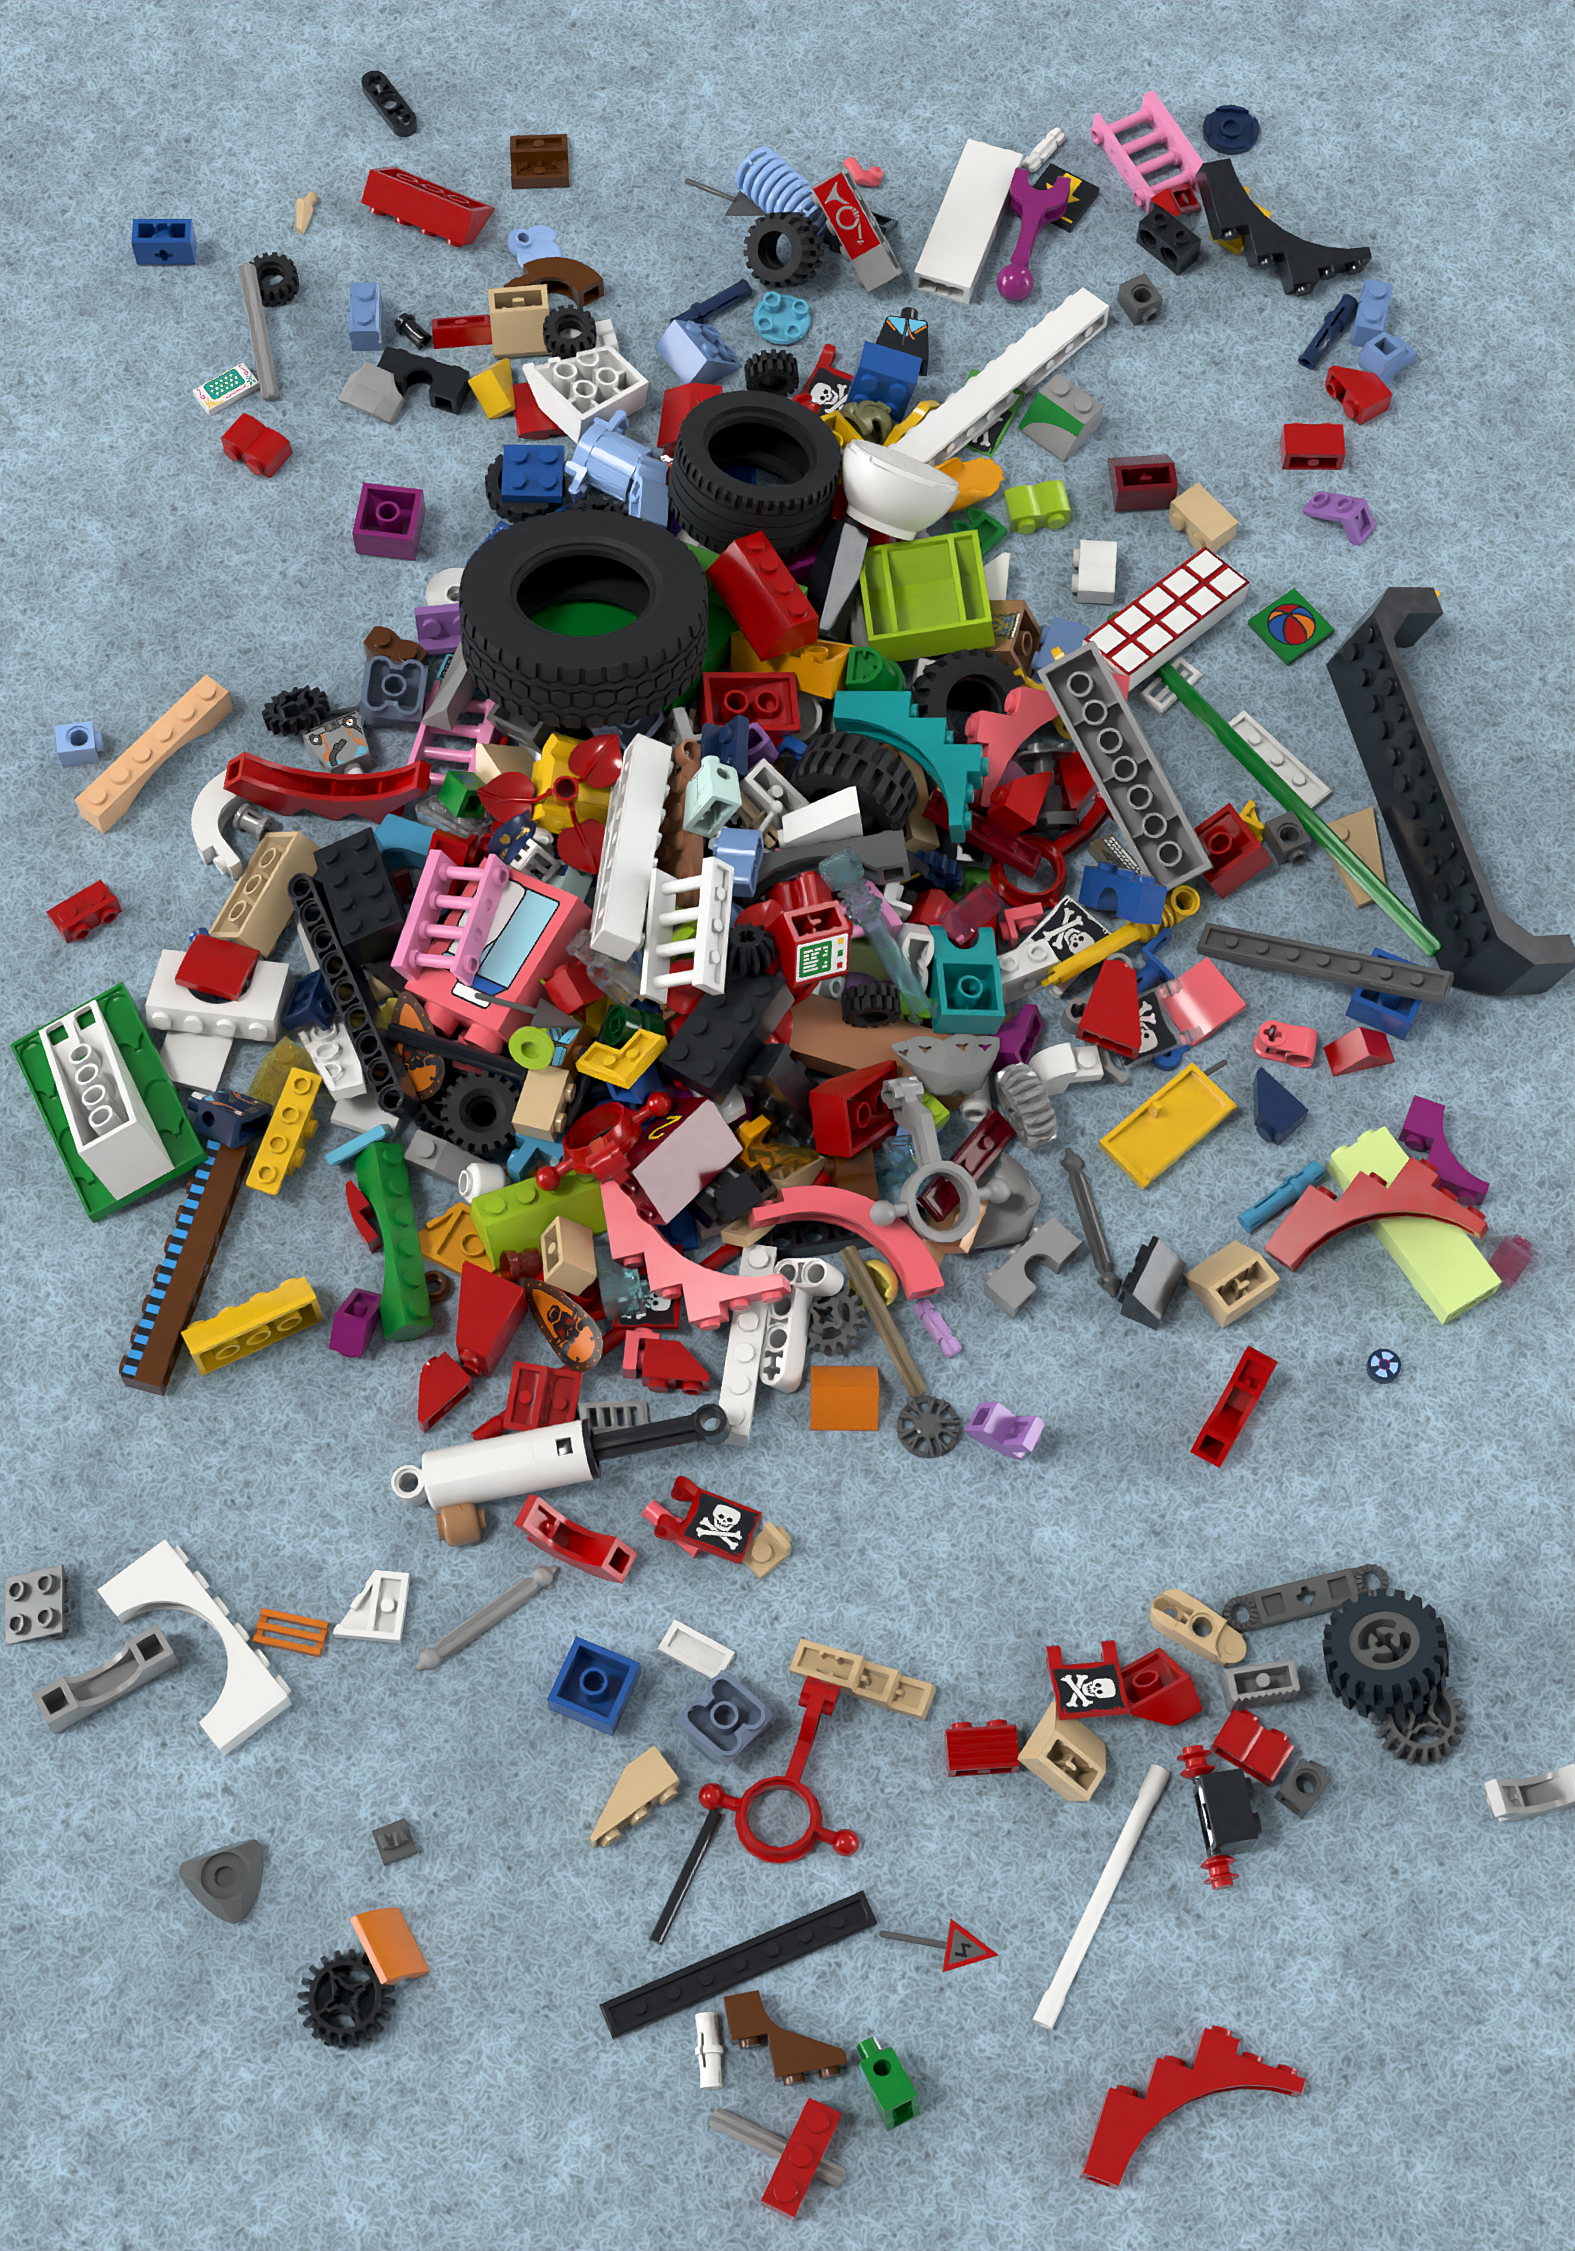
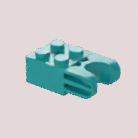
[926,925,1005,1035]

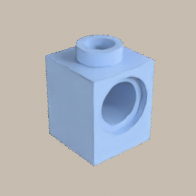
[55,721,104,767]

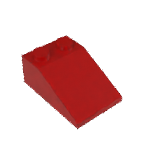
[695,672,801,738]
[809,1060,898,1158]

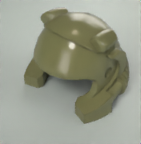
[839,400,894,446]

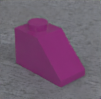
[329,1288,382,1358]

